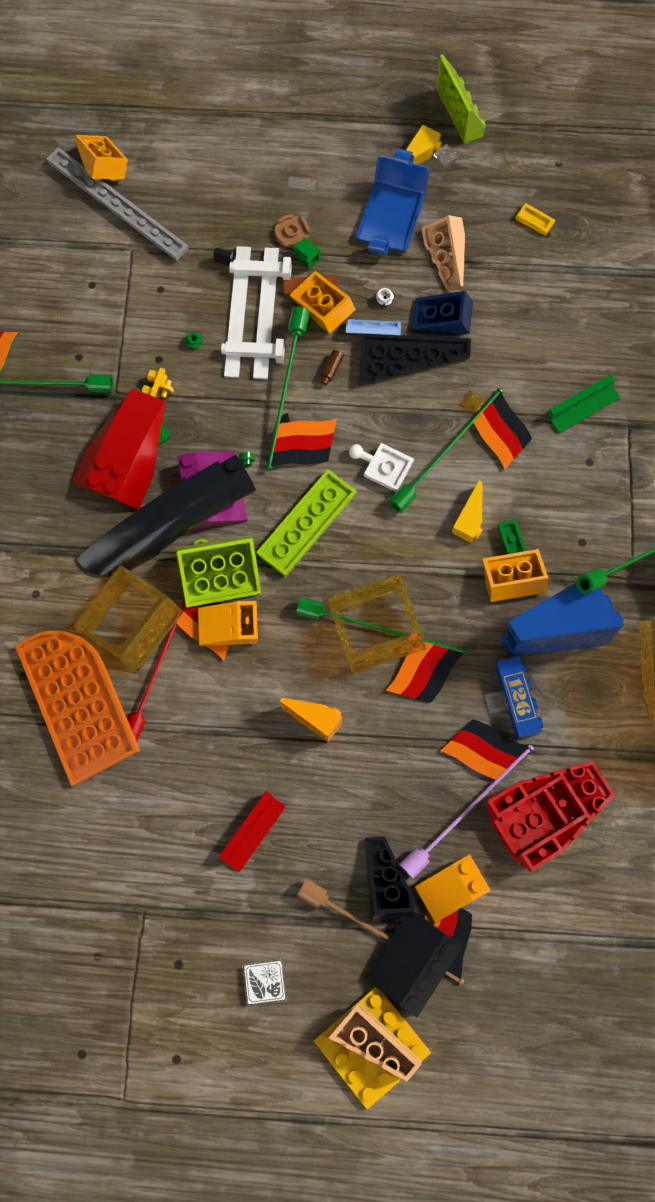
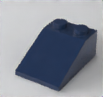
[411,291,473,336]

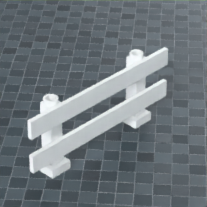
[221,246,292,380]

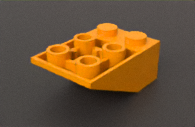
[198,601,258,646]

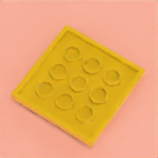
[314,987,431,1109]

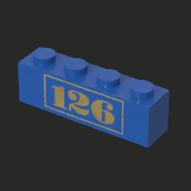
[495,656,543,740]

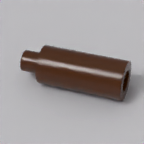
[320,350,344,386]

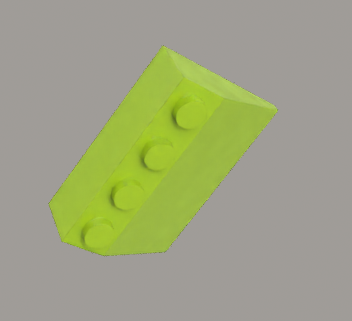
[436,55,486,144]
[175,535,262,607]

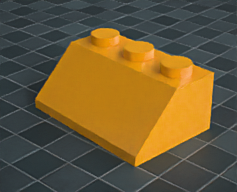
[482,549,548,602]

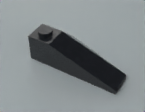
[365,837,415,923]

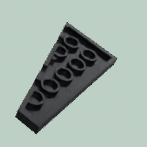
[359,333,471,386]

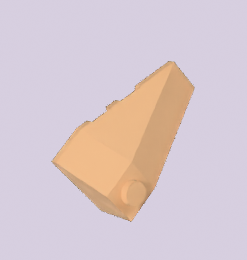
[421,215,465,291]

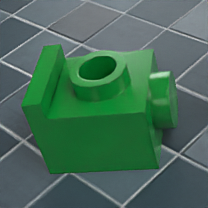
[293,237,321,270]

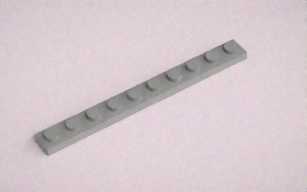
[47,147,189,261]

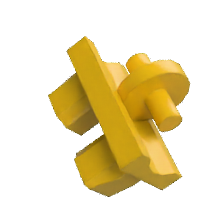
[141,368,174,399]

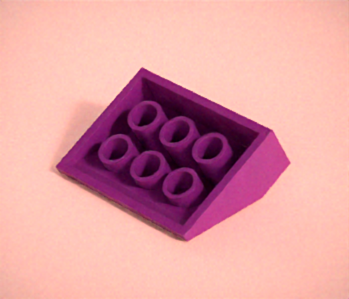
[177,452,248,532]

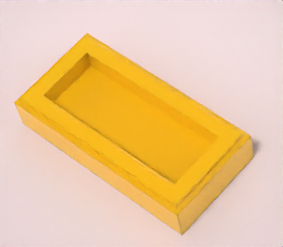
[515,203,555,236]

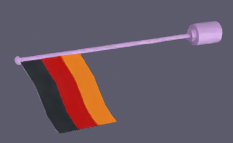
[398,719,534,880]

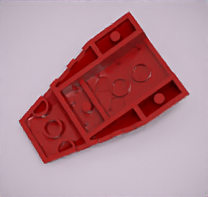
[71,388,166,510]
[486,761,616,872]

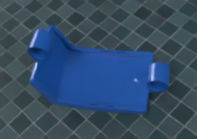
[356,148,430,256]

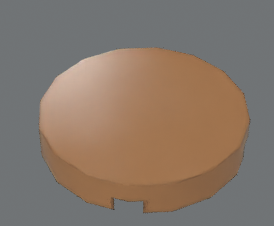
[274,214,310,249]

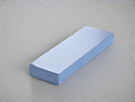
[346,319,401,335]

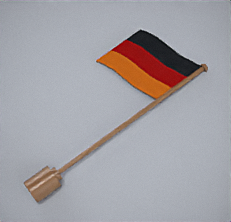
[297,879,472,985]

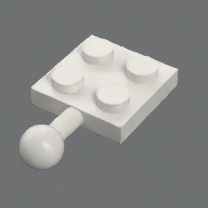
[349,443,414,492]

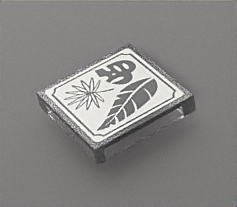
[242,959,288,1007]

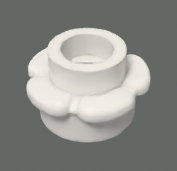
[376,288,394,305]

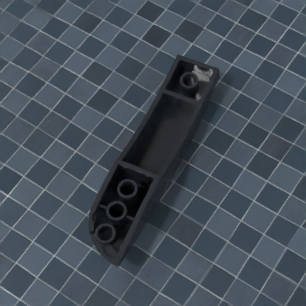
[76,455,256,577]

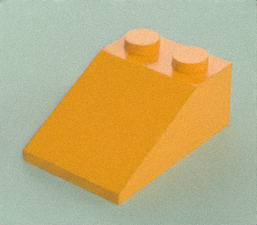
[75,135,128,181]
[290,271,356,334]
[280,698,342,743]
[415,854,491,923]

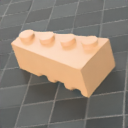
[329,1002,422,1081]

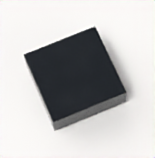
[213,247,234,266]

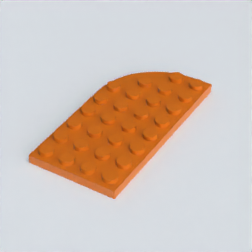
[15,630,140,786]

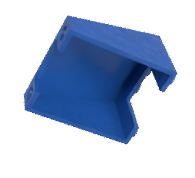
[500,583,624,658]

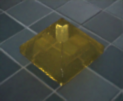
[460,390,485,414]

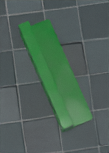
[547,374,620,433]

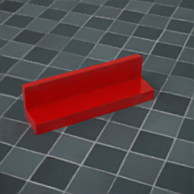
[219,791,286,872]

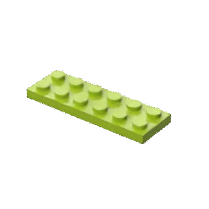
[256,469,357,577]

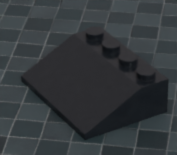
[365,912,463,1017]

